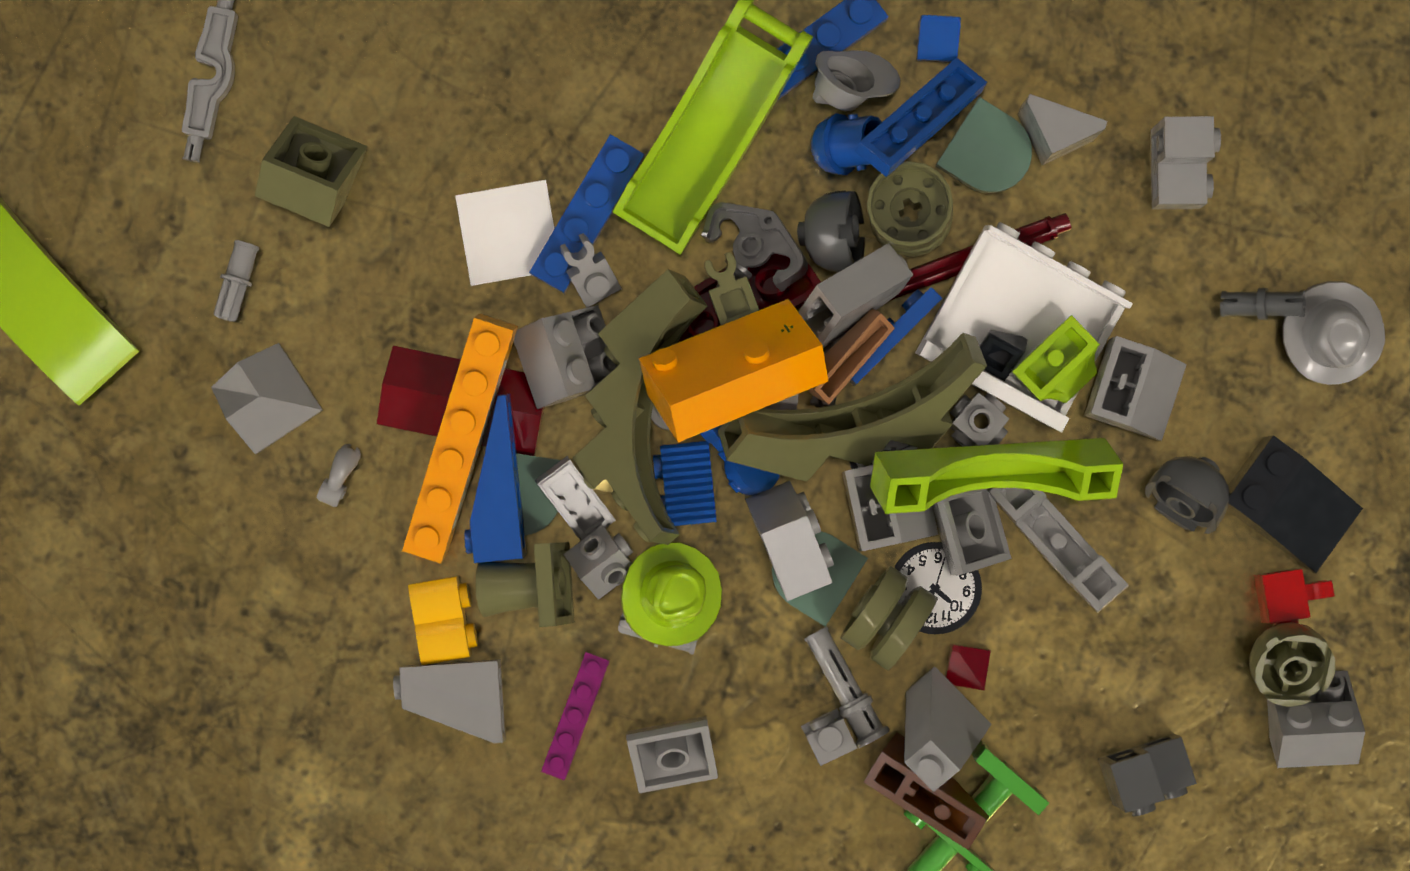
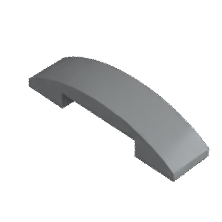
[989,488,1129,613]

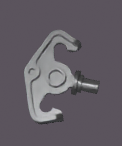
[701,202,808,292]

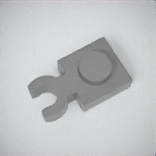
[560,233,622,308]

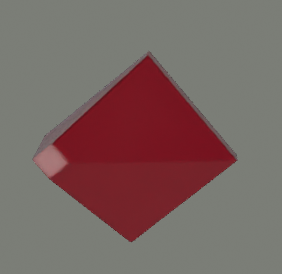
[945,644,991,690]

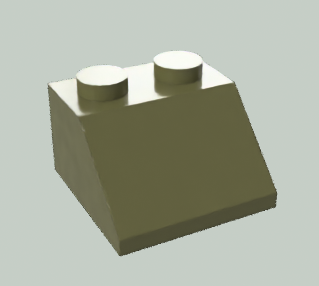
[255,116,368,227]

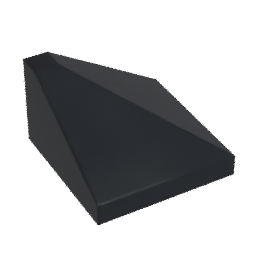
[980,330,1028,381]

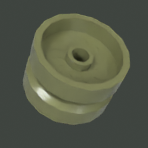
[840,565,938,671]

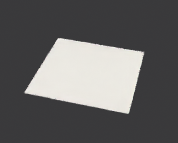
[455,180,554,286]

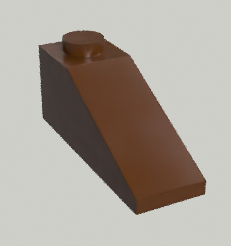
[864,733,989,850]

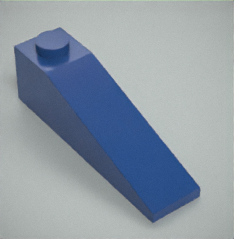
[464,394,527,563]

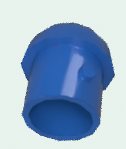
[811,113,882,176]

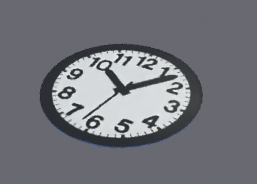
[894,542,982,634]

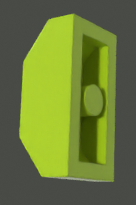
[1012,315,1100,403]

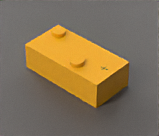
[639,299,828,442]

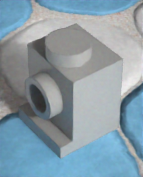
[801,708,857,766]

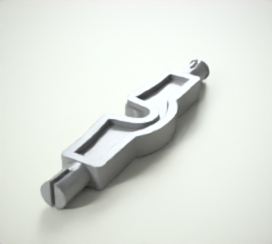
[181,0,238,163]

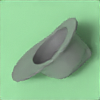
[813,50,901,111]

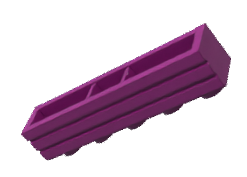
[541,651,610,780]

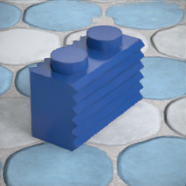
[653,441,717,526]

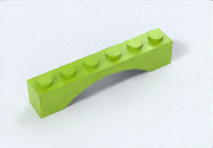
[870,438,1123,514]

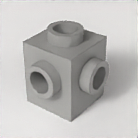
[949,392,1009,447]
[564,525,633,600]

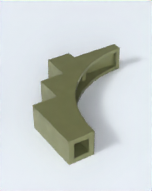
[572,269,707,545]
[718,333,987,482]

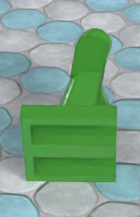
[903,740,1049,871]

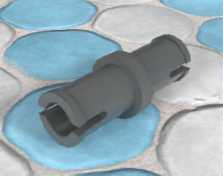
[1220,288,1306,320]

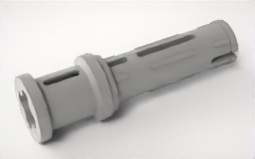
[804,626,890,748]

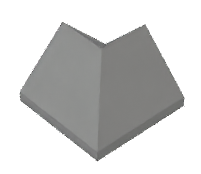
[211,343,323,454]

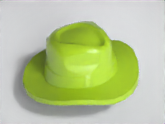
[621,543,722,646]

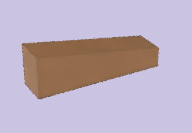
[807,308,895,404]

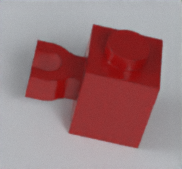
[1254,569,1335,625]

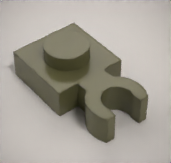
[704,252,759,325]

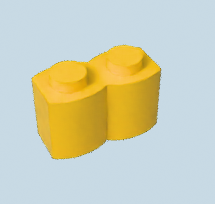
[408,576,478,665]

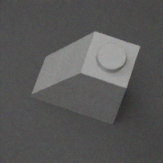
[799,243,913,349]
[393,659,506,743]
[904,666,992,792]

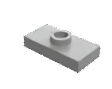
[535,456,616,541]

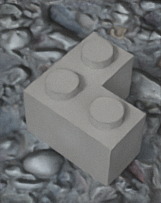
[1151,116,1221,209]
[745,481,834,601]

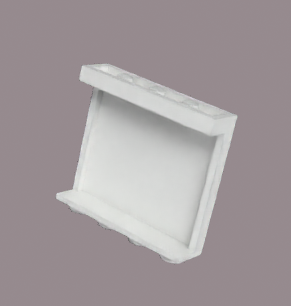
[915,222,1133,432]

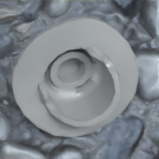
[1283,281,1385,385]

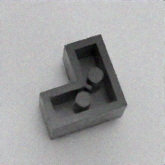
[1098,734,1197,816]

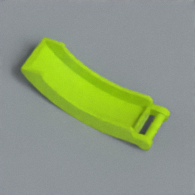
[613,0,813,255]
[0,198,139,406]

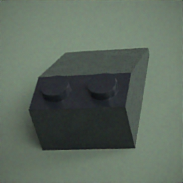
[1227,435,1363,573]

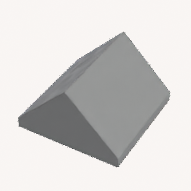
[1017,94,1108,165]
[932,488,1012,576]
[626,716,718,793]

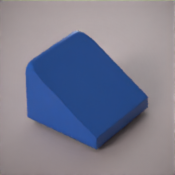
[917,15,961,62]

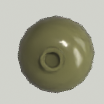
[1249,622,1335,707]

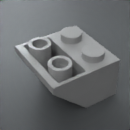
[514,305,618,409]
[1084,336,1187,441]
[842,465,938,551]
[1267,671,1365,768]

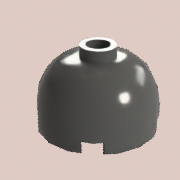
[797,190,865,272]
[1145,456,1230,534]

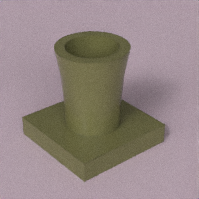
[476,542,575,627]

